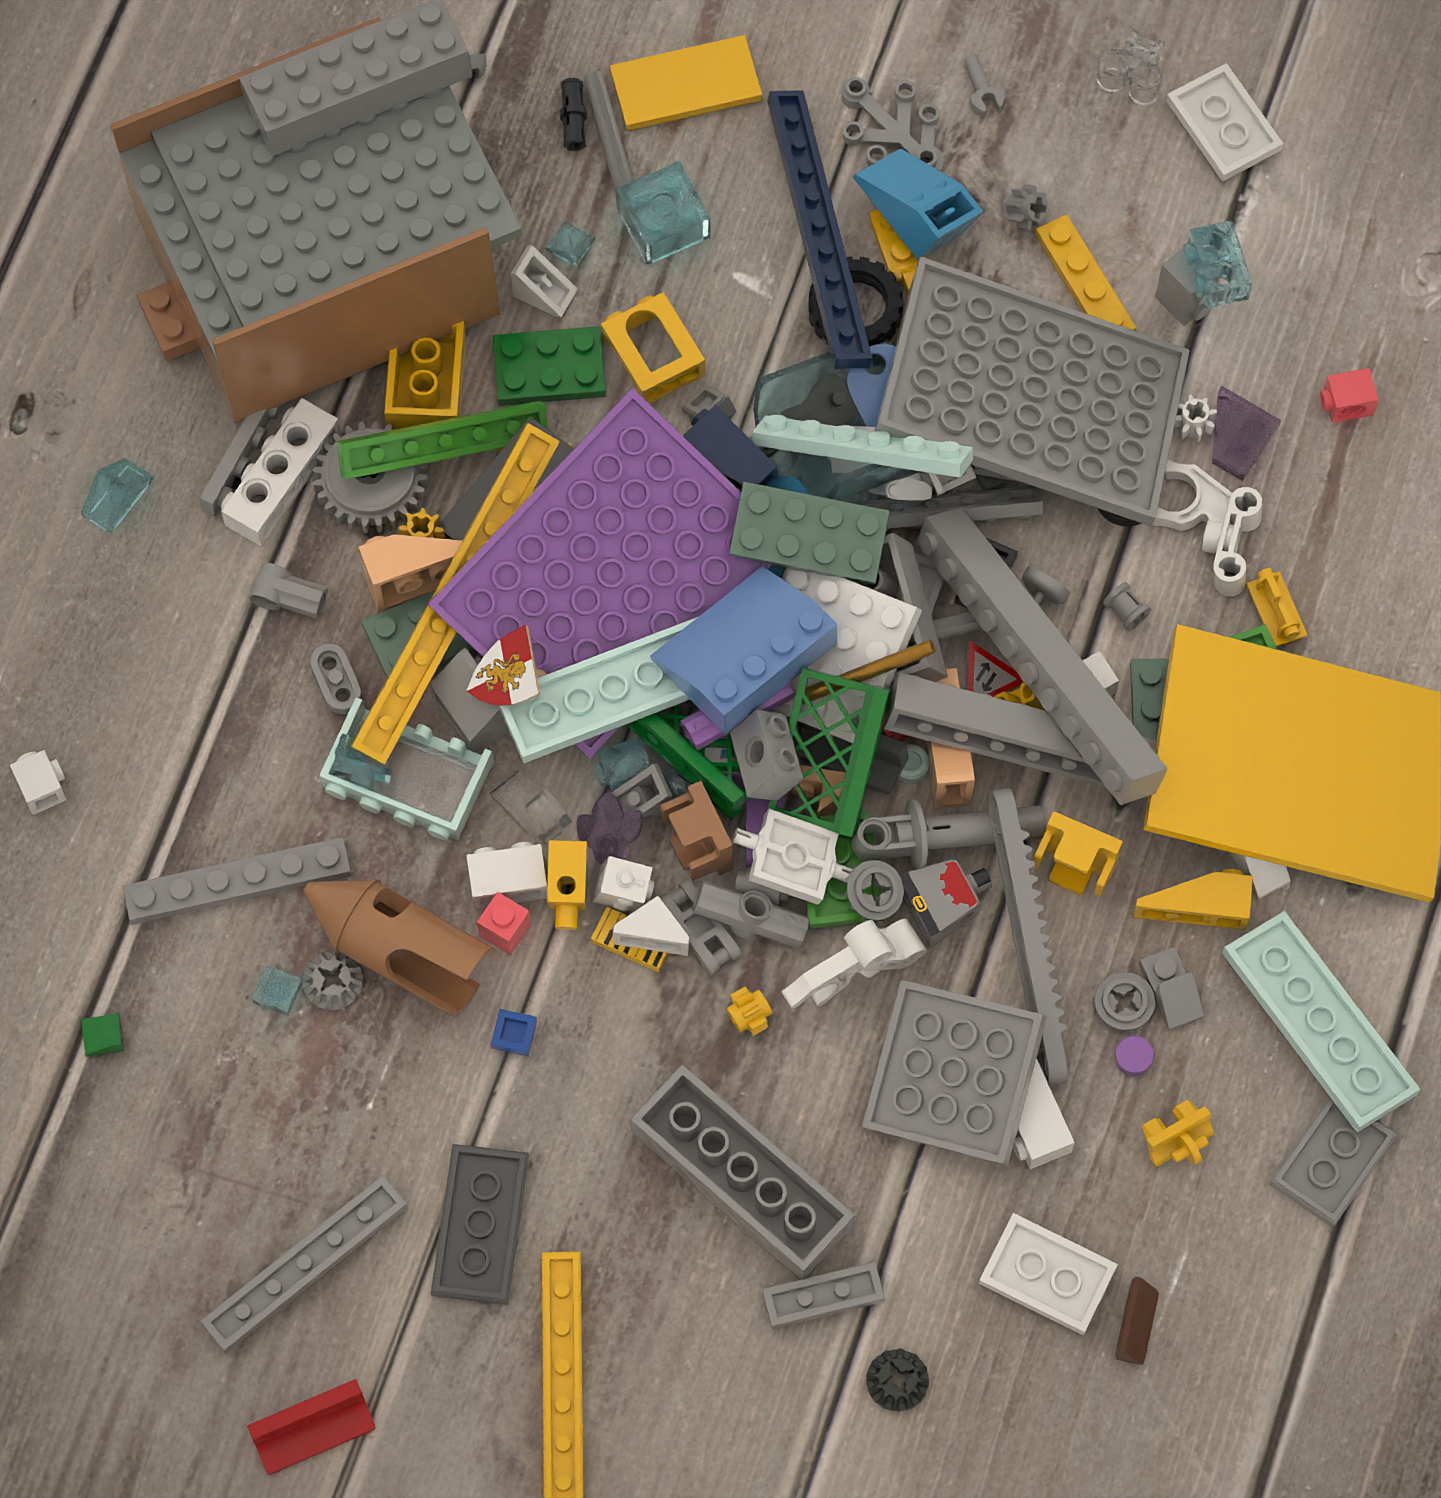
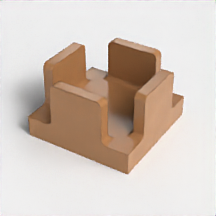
[660,781,733,881]

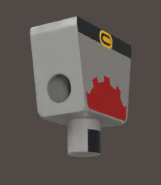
[900,859,992,948]

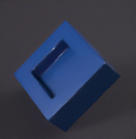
[491,1009,537,1057]

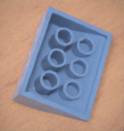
[650,566,837,734]

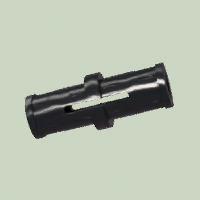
[559,78,587,151]

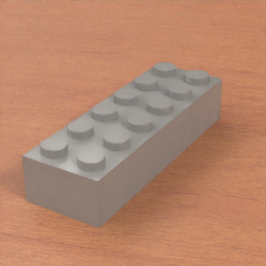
[239,0,473,156]
[630,1064,855,1280]

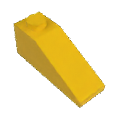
[1133,869,1253,930]

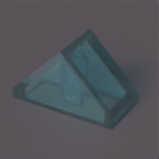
[81,458,154,534]

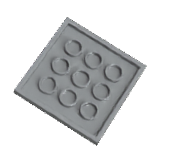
[862,979,1047,1166]

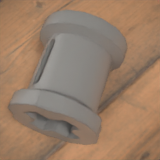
[1103,582,1151,631]

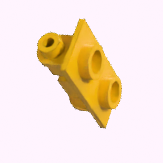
[1246,568,1308,647]

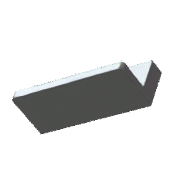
[794,722,909,795]

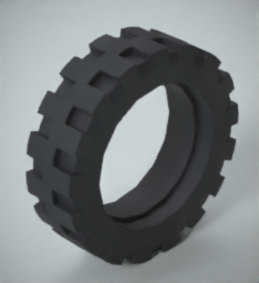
[808,256,903,347]

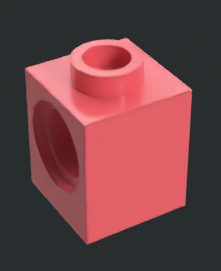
[1320,368,1379,423]

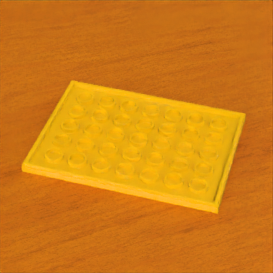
[1143,624,1441,903]

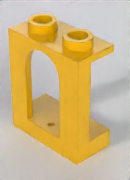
[601,292,706,404]

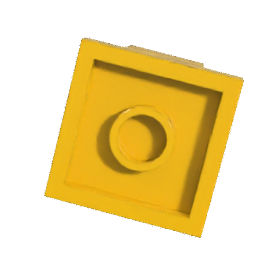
[1033,811,1123,897]

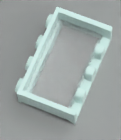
[319,697,495,841]

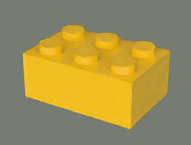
[384,321,466,430]

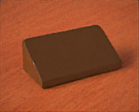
[1115,1276,1159,1365]

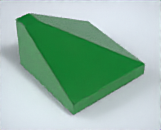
[81,1013,124,1057]

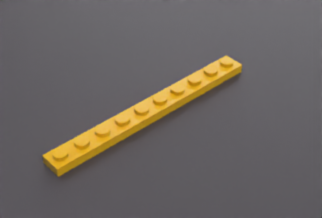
[350,423,560,765]

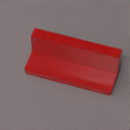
[247,1379,376,1475]

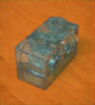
[1183,220,1253,309]

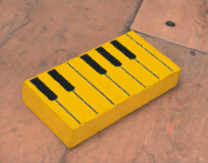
[591,907,669,973]

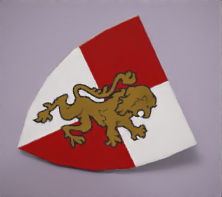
[467,625,546,706]

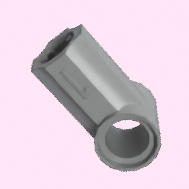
[249,563,328,619]

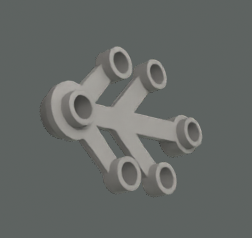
[841,77,944,171]

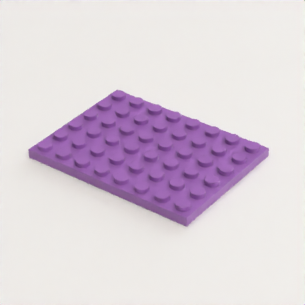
[427,388,771,758]

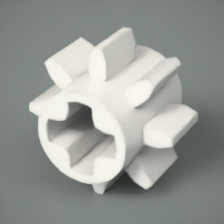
[1174,395,1217,442]

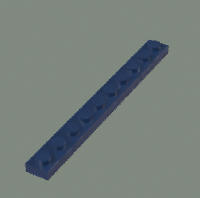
[767,90,872,369]

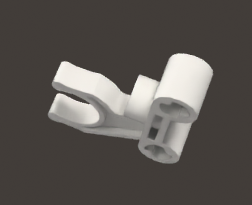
[1152,460,1262,597]
[782,918,927,1009]

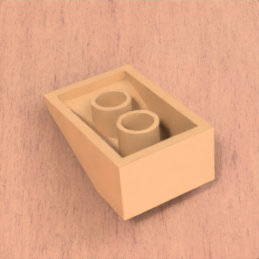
[359,534,462,613]

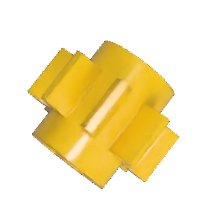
[399,508,445,539]
[726,986,773,1036]

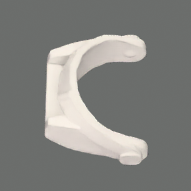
[865,469,932,501]

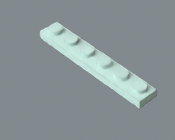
[752,415,973,478]

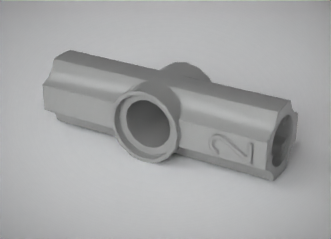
[691,880,809,948]

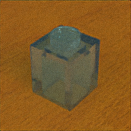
[594,737,651,793]

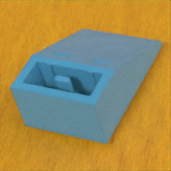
[853,149,984,260]

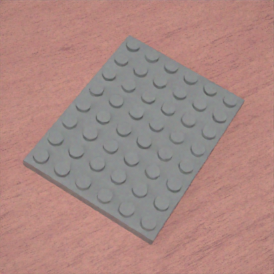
[874,256,1190,526]

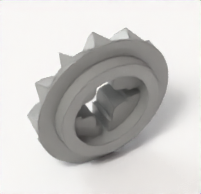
[845,860,904,921]
[302,951,363,1010]
[1094,972,1155,1032]

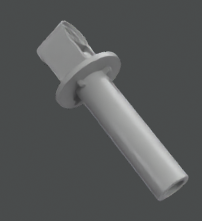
[851,799,1046,870]

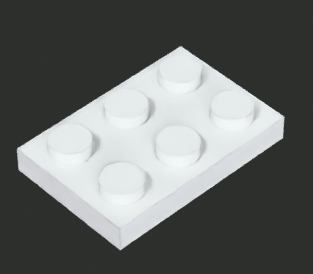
[1166,63,1283,182]
[979,1213,1118,1336]

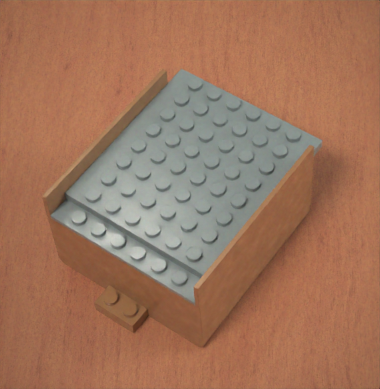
[110,17,523,424]

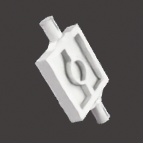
[732,809,854,905]

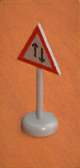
[966,567,1070,697]

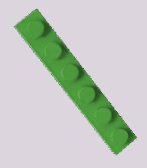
[337,401,548,479]

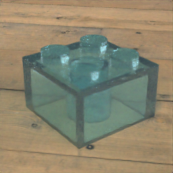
[616,161,711,265]

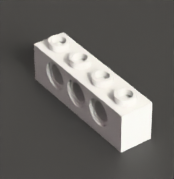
[221,398,341,546]

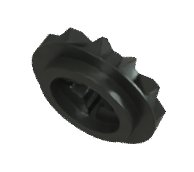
[867,1348,929,1411]

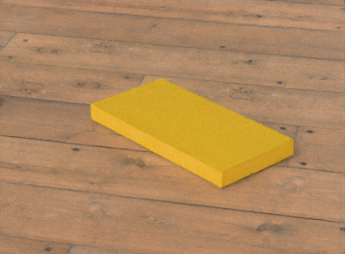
[610,35,762,131]

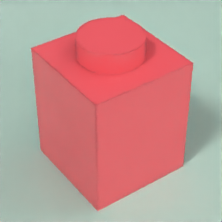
[477,892,531,955]

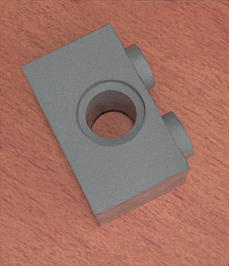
[730,710,803,801]

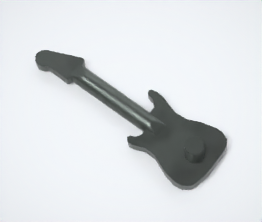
[737,373,858,489]

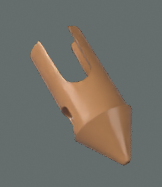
[304,879,494,1017]

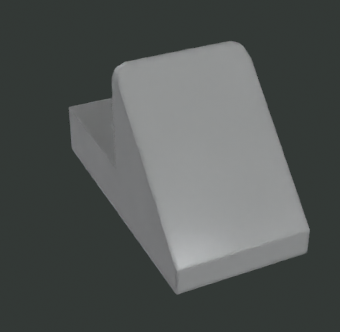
[599,764,672,834]
[1139,946,1204,1031]

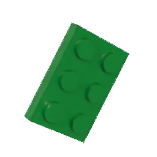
[493,326,606,406]

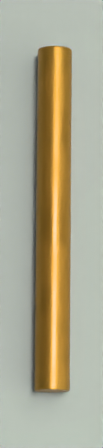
[794,639,936,705]

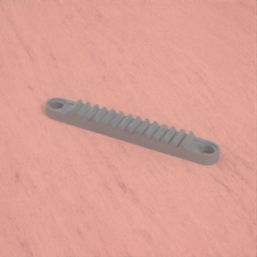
[988,788,1068,1085]

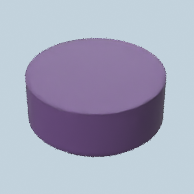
[1115,1036,1154,1076]

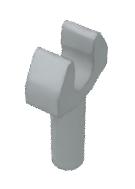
[964,54,1005,118]

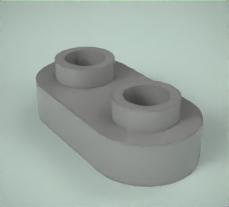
[310,643,362,715]

